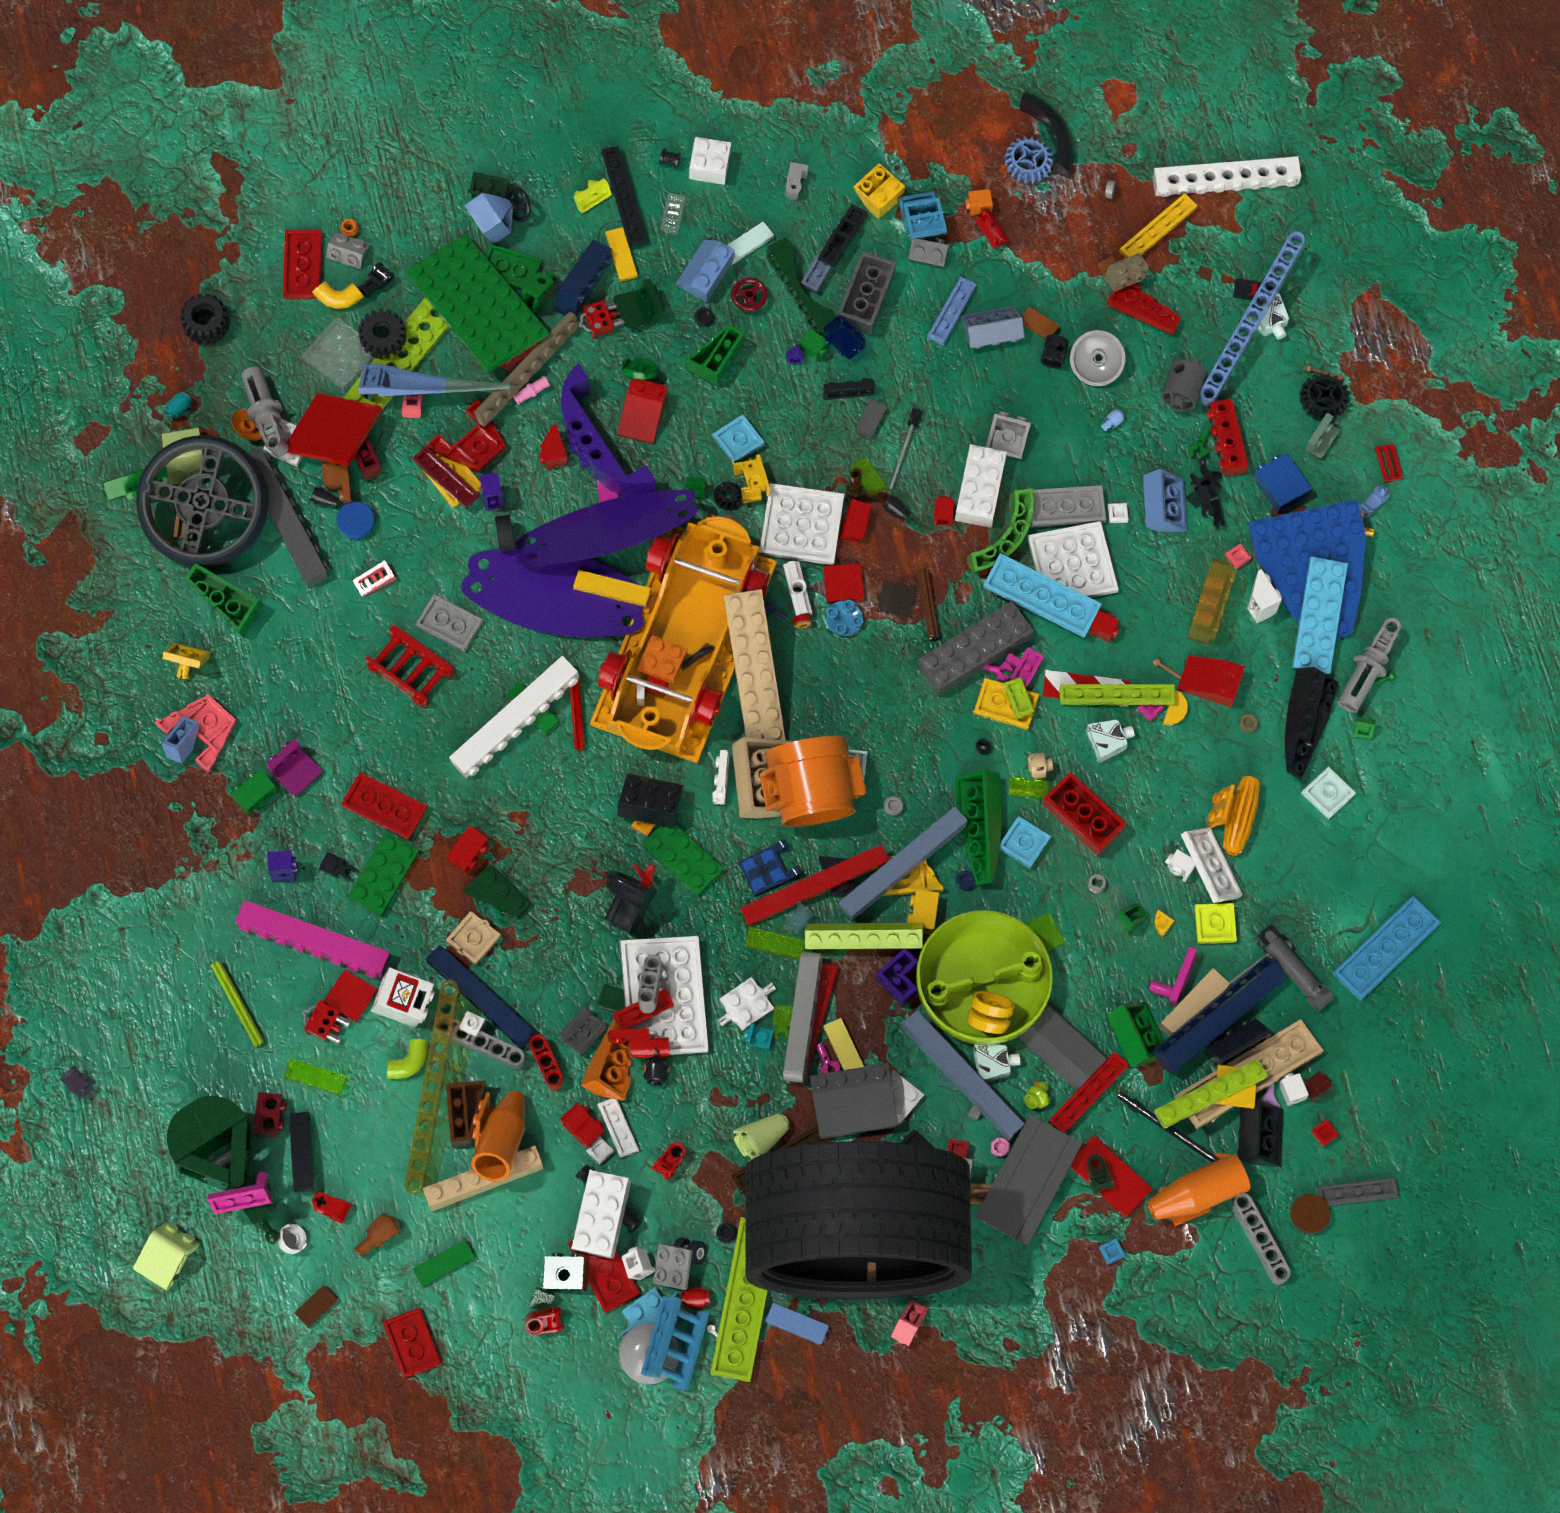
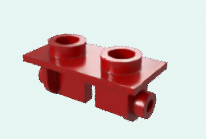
[975,210,1009,249]

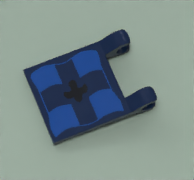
[738,840,801,896]

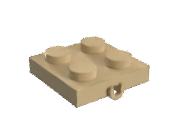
[446,911,501,965]

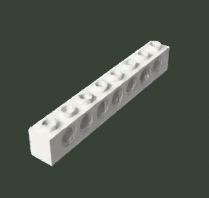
[1152,156,1301,197]

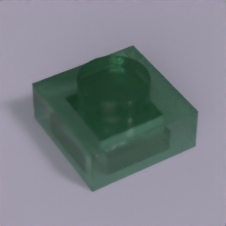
[529,1287,555,1311]

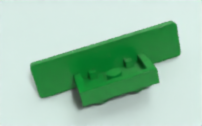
[103,466,169,501]

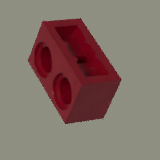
[253,1092,287,1138]

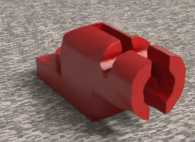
[607,1028,670,1058]

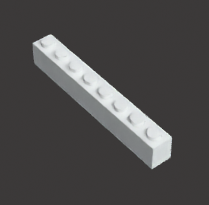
[449,656,579,779]

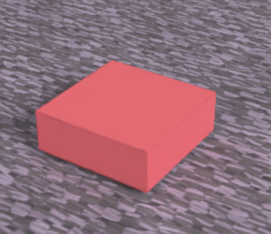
[1225,543,1251,570]

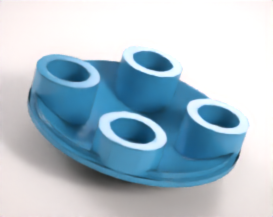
[826,600,863,636]

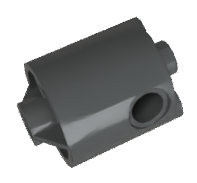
[1160,358,1207,411]

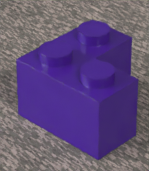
[875,948,918,1007]

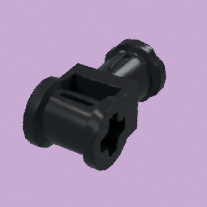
[357,262,395,299]

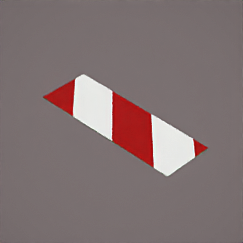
[1043,670,1130,707]

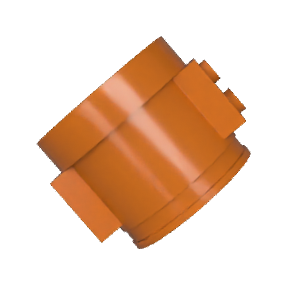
[760,736,866,827]

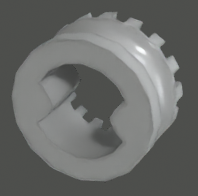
[1088,874,1106,893]

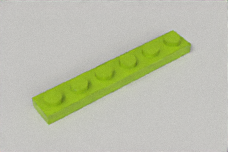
[1059,684,1175,705]
[1154,1059,1268,1129]

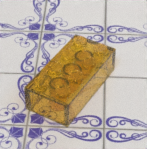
[1187,558,1236,645]

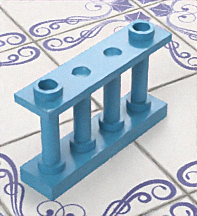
[641,1296,709,1390]

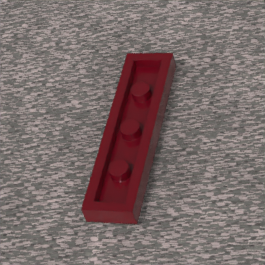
[412,446,479,509]

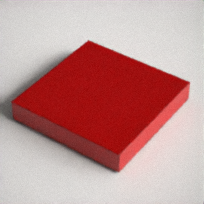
[823,563,864,604]
[323,970,378,1023]

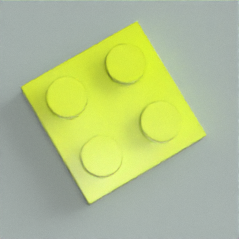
[1194,903,1237,944]

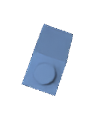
[162,716,200,764]

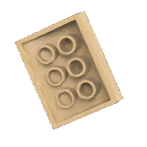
[732,737,793,819]

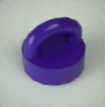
[786,344,805,364]

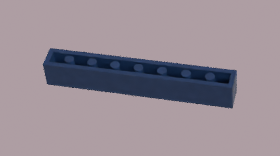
[1153,957,1286,1073]

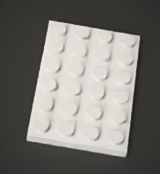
[620,936,709,1057]

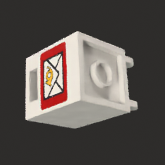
[371,967,435,1028]

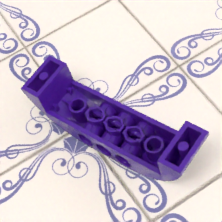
[561,364,657,497]

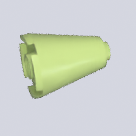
[733,1113,789,1161]

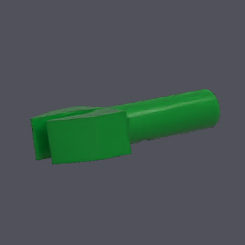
[1188,428,1210,462]

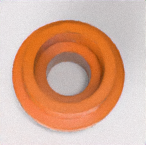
[340,219,359,237]

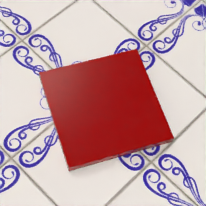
[287,393,382,466]

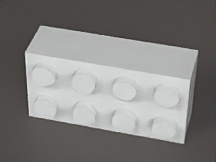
[955,444,1007,528]
[572,1170,631,1259]

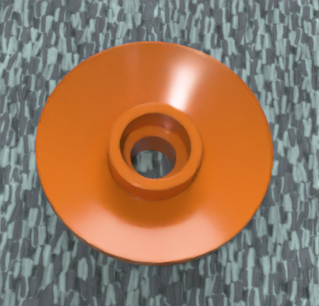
[231,409,263,441]

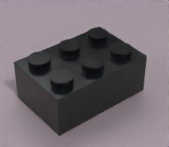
[617,773,683,829]

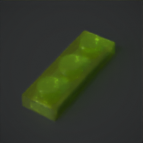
[744,927,805,961]
[284,1059,347,1096]

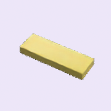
[823,1018,864,1070]

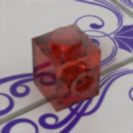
[1304,1071,1332,1103]

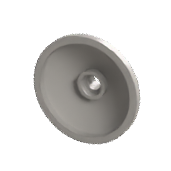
[1070,330,1126,386]
[619,1323,680,1384]

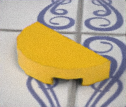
[1163,689,1188,726]

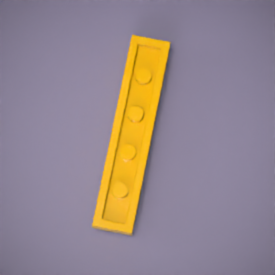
[1119,193,1197,258]

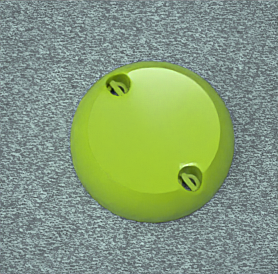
[916,910,1053,1045]

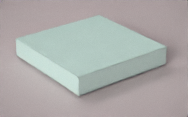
[1301,766,1356,820]

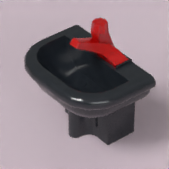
[604,863,657,933]

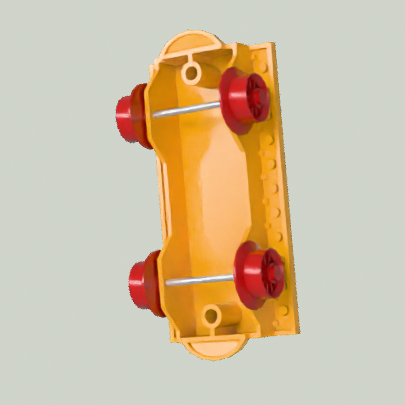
[590,516,777,764]

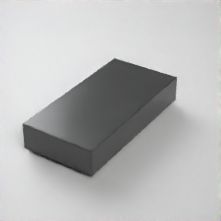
[855,399,887,439]

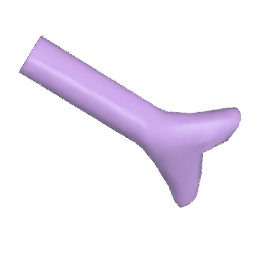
[1258,1083,1280,1108]

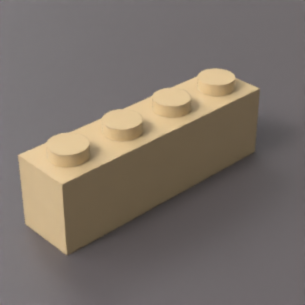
[1159,968,1230,1036]

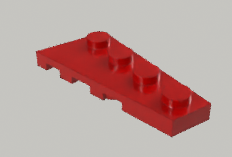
[1106,283,1181,335]

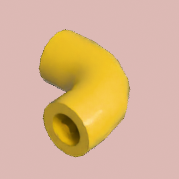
[312,280,364,309]

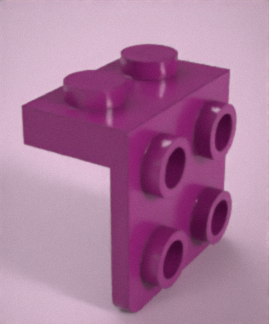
[267,739,322,796]

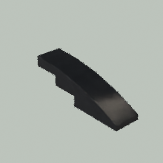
[818,204,868,268]
[289,1112,314,1192]

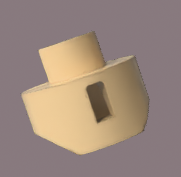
[1028,752,1053,779]

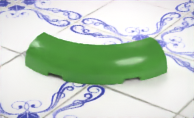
[966,488,1034,572]

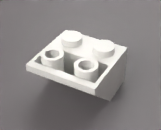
[1247,569,1282,624]

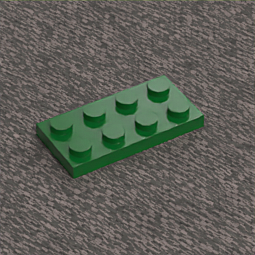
[641,824,724,897]
[347,833,419,917]

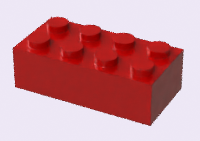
[1042,772,1126,857]

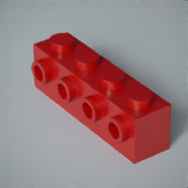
[1206,399,1248,477]

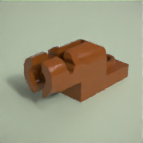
[321,460,352,505]

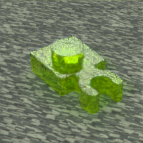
[773,1005,793,1040]

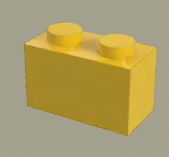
[907,889,939,935]

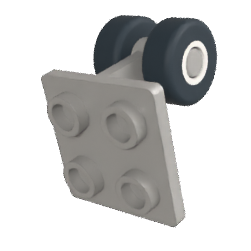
[653,1237,707,1290]

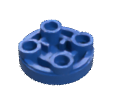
[336,502,375,540]

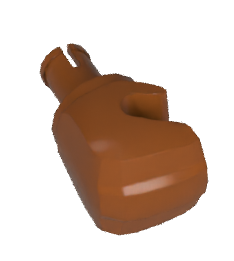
[354,1213,403,1258]

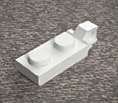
[712,750,730,805]

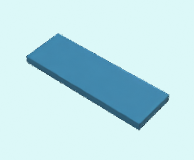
[1333,896,1441,1001]

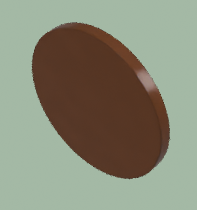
[1290,1194,1330,1234]

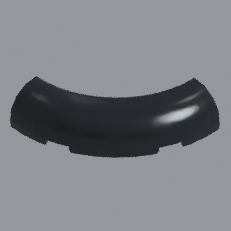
[1019,91,1074,179]

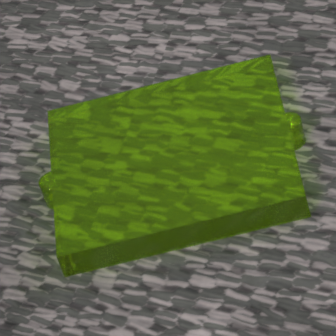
[1025,913,1065,952]

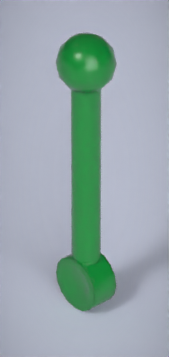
[1359,672,1396,690]

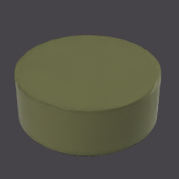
[1239,713,1258,733]

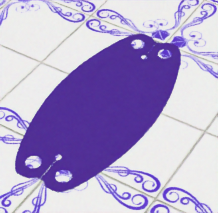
[516,490,698,565]
[461,548,650,637]

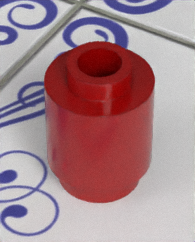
[680,1287,709,1309]

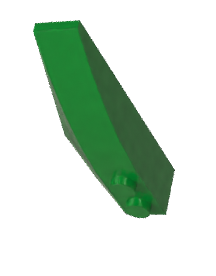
[956,770,1002,886]

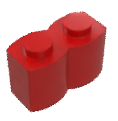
[560,1103,605,1149]

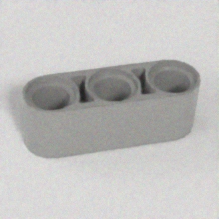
[638,954,663,1013]

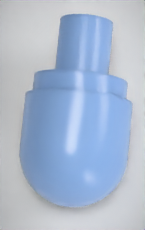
[1101,409,1124,431]

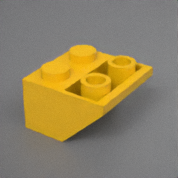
[854,163,905,219]

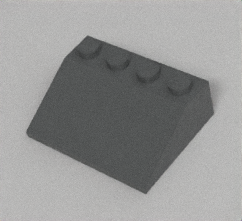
[810,1063,898,1139]

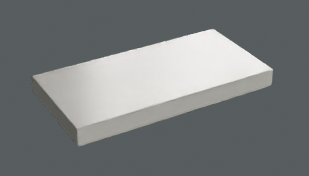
[1181,827,1243,903]

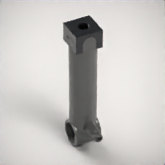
[1253,924,1334,1012]

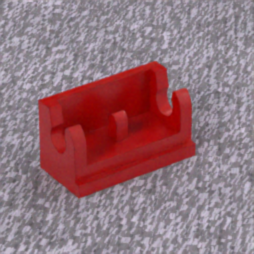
[839,499,872,543]

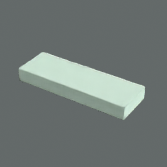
[727,222,774,265]

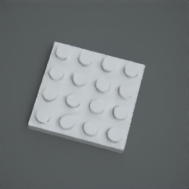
[759,483,844,565]
[1027,521,1119,598]

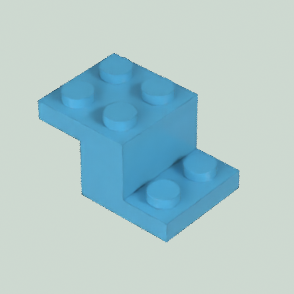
[898,191,947,239]

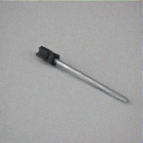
[889,408,923,490]

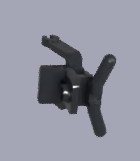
[1186,458,1226,529]

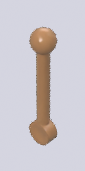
[1306,365,1343,381]
[1153,658,1181,680]

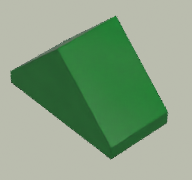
[1115,902,1151,935]

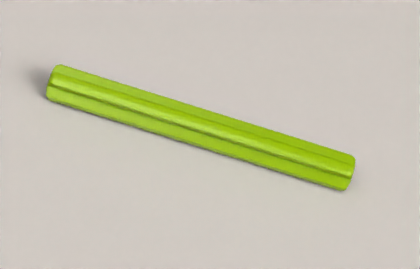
[211,961,264,1047]

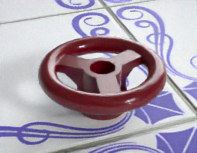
[731,277,768,311]

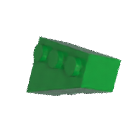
[685,324,745,386]

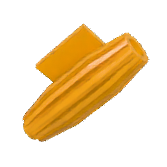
[1207,776,1260,856]

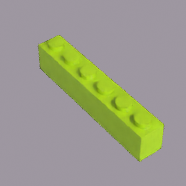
[805,923,924,949]

